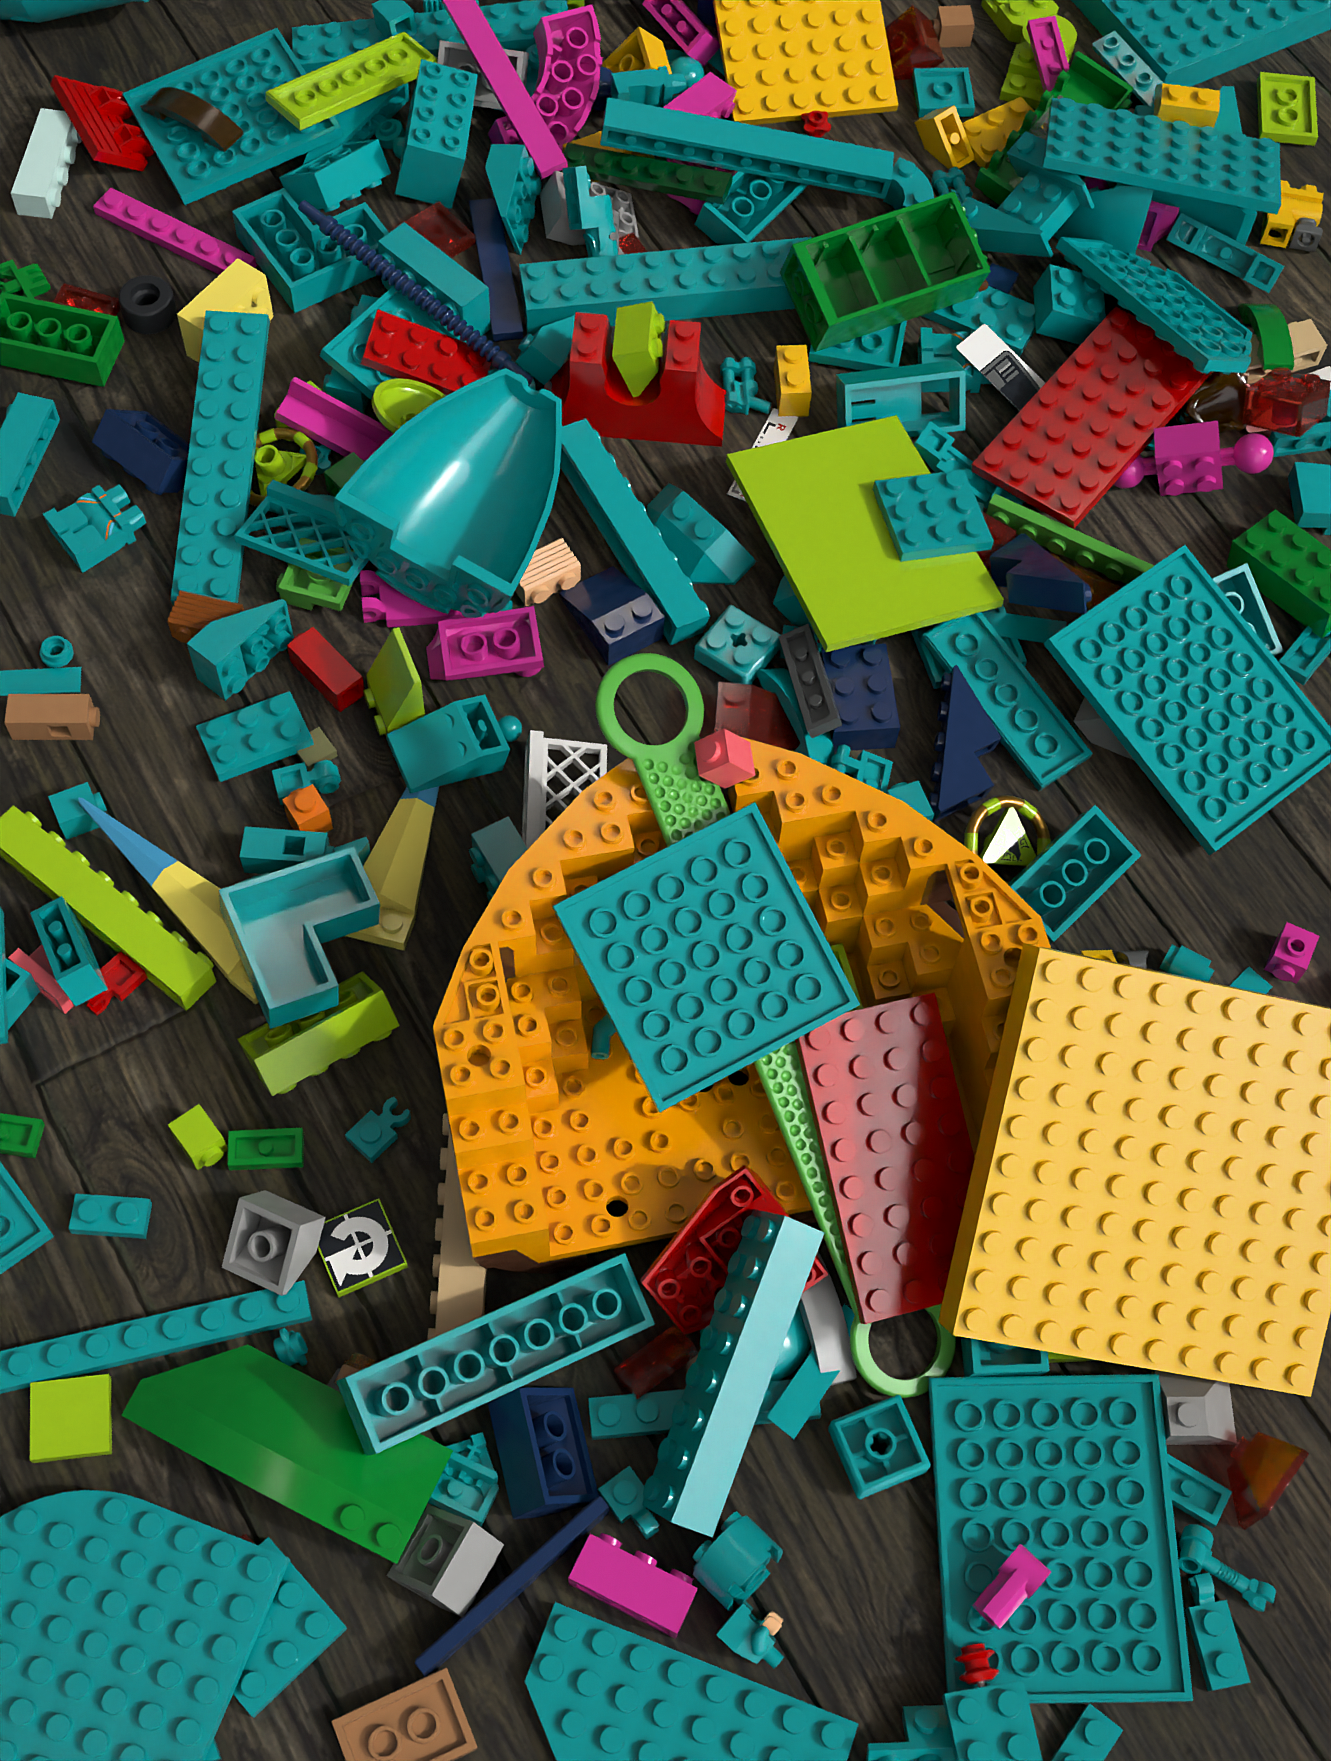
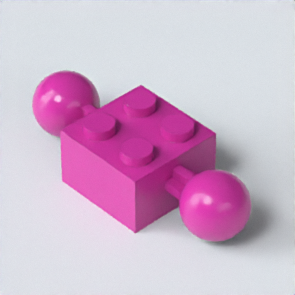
[1113,421,1274,496]

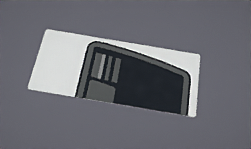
[956,324,1045,411]

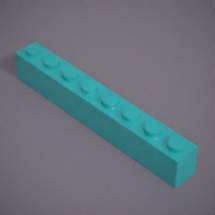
[560,419,710,645]

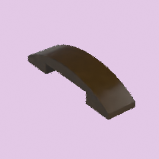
[140,87,244,152]

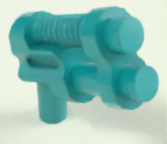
[931,167,989,206]
[720,357,772,415]

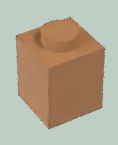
[931,5,975,48]

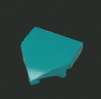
[428,1432,499,1527]

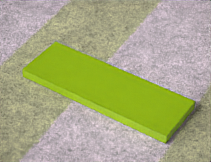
[265,31,438,131]

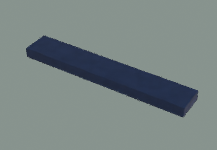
[469,198,523,342]
[415,1496,609,1677]

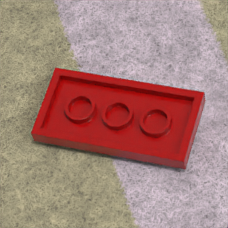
[360,309,491,396]

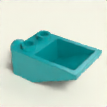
[386,694,522,793]

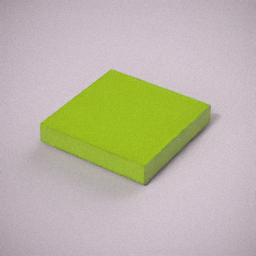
[30,1374,112,1463]

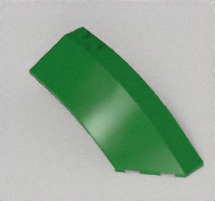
[121,1344,453,1564]

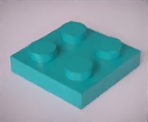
[912,67,975,117]

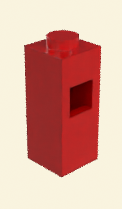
[287,627,365,712]

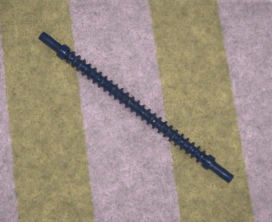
[298,200,533,386]

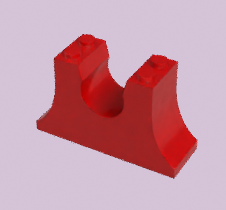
[544,312,726,447]

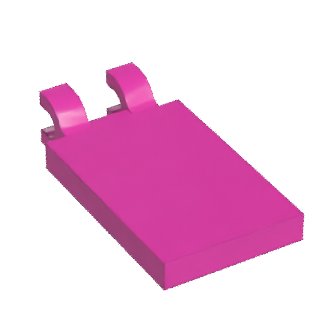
[360,570,464,627]

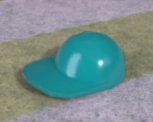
[665,49,705,90]

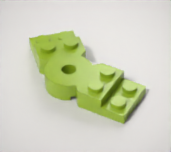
[981,0,1077,109]

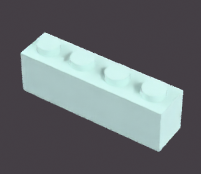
[11,108,82,219]

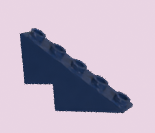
[990,533,1092,614]
[928,665,1001,823]

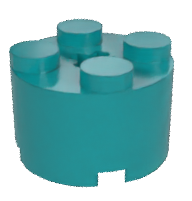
[693,1511,783,1611]

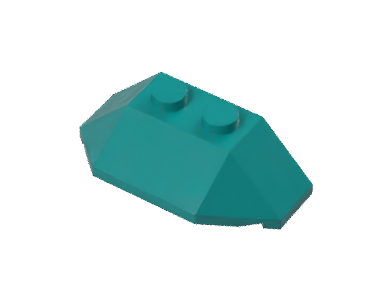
[647,483,756,585]

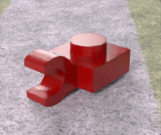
[86,951,147,1015]

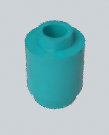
[1159,944,1215,982]

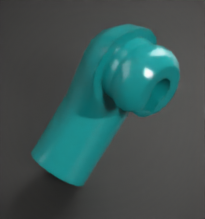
[591,1014,616,1060]

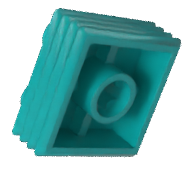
[694,605,781,690]
[828,1395,931,1499]

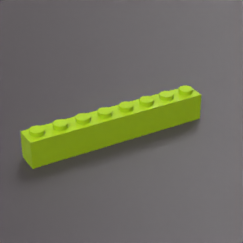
[0,805,216,1011]

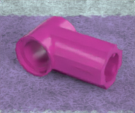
[972,1543,1052,1630]

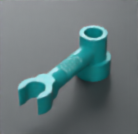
[1178,1524,1276,1612]

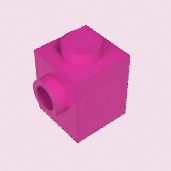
[1264,922,1319,984]

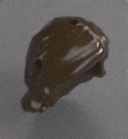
[1175,371,1256,434]

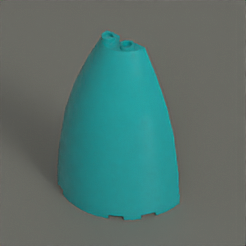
[334,368,562,618]

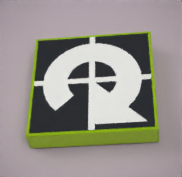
[318,1198,408,1298]

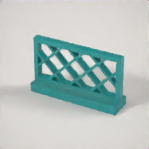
[234,480,369,586]

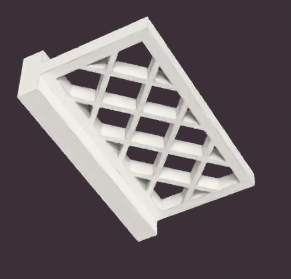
[522,730,607,848]

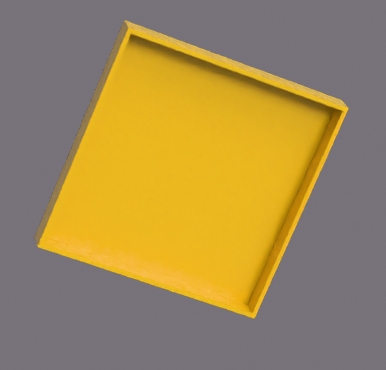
[938,943,1331,1397]

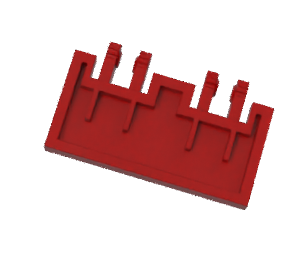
[50,75,154,172]

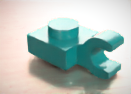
[598,1466,659,1540]

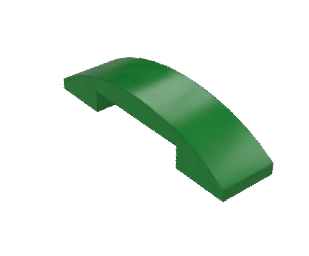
[1238,303,1294,370]

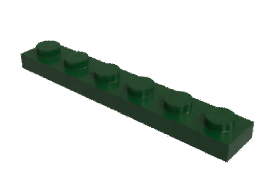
[560,143,733,205]

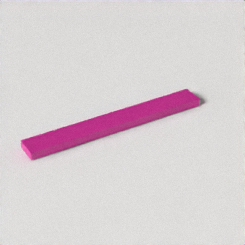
[442,0,568,179]

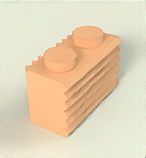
[515,538,581,606]

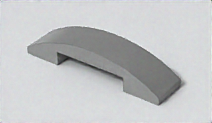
[798,1252,857,1386]

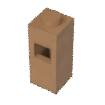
[4,694,100,740]

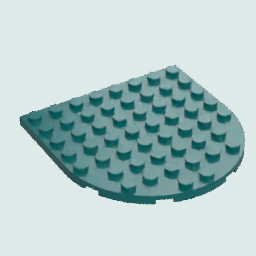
[0,1490,290,1761]

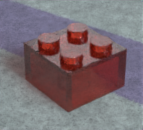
[1243,367,1331,437]

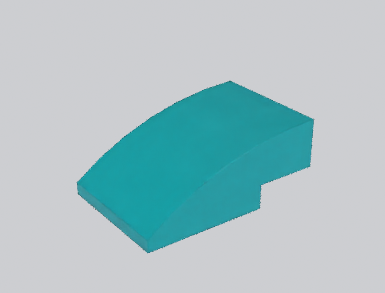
[1288,462,1331,535]

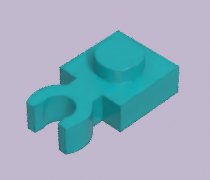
[345,1097,411,1163]

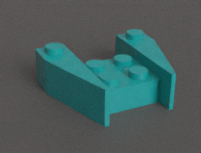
[961,131,1095,257]

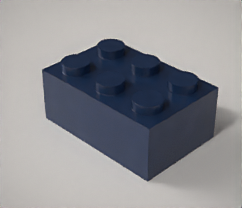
[820,644,900,752]

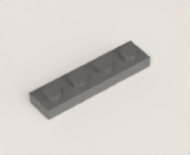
[779,624,842,738]

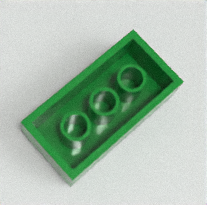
[0,292,124,387]
[1226,509,1331,639]

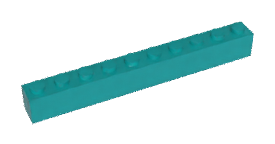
[600,97,894,199]

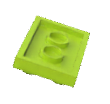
[1257,72,1318,146]

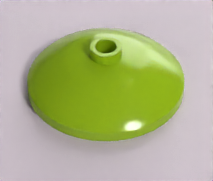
[372,378,446,434]

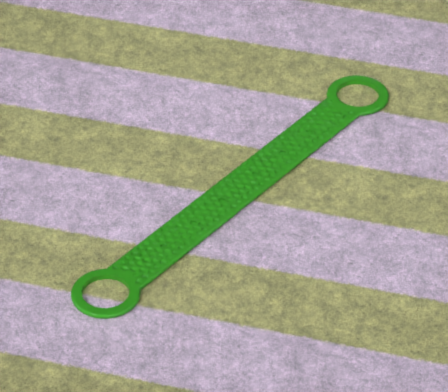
[595,653,956,1398]

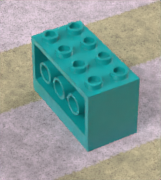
[395,59,478,208]

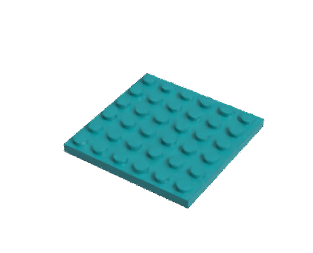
[122,28,344,205]
[552,802,860,1112]

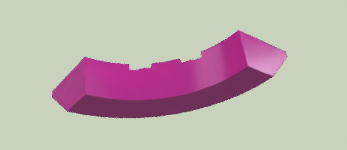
[488,4,602,169]

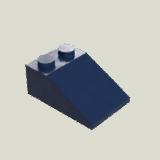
[559,566,665,666]

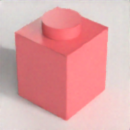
[694,728,755,789]

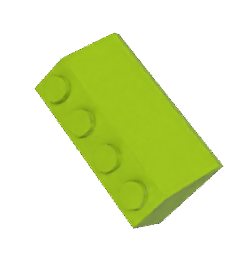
[237,971,400,1096]

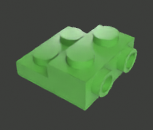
[276,538,355,611]

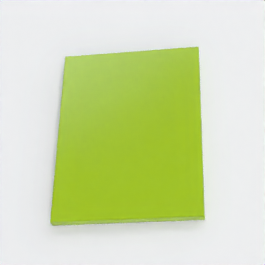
[726,415,1004,652]

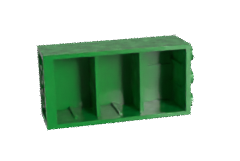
[780,191,991,352]

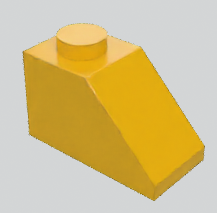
[914,105,975,169]

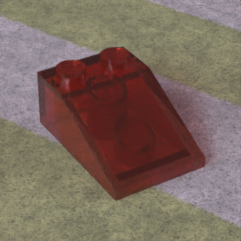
[714,682,801,752]

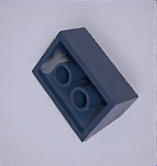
[92,409,189,495]
[488,1388,599,1519]

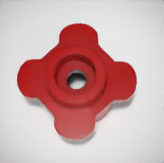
[801,110,831,137]

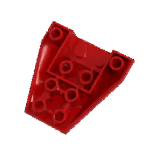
[641,1165,829,1335]

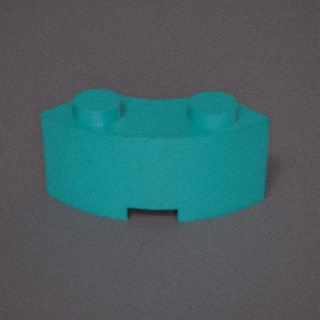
[884,157,934,210]

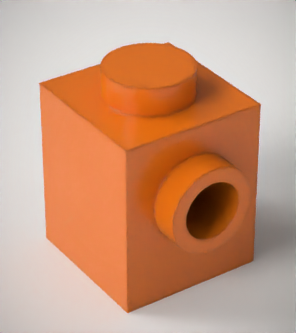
[282,784,333,833]

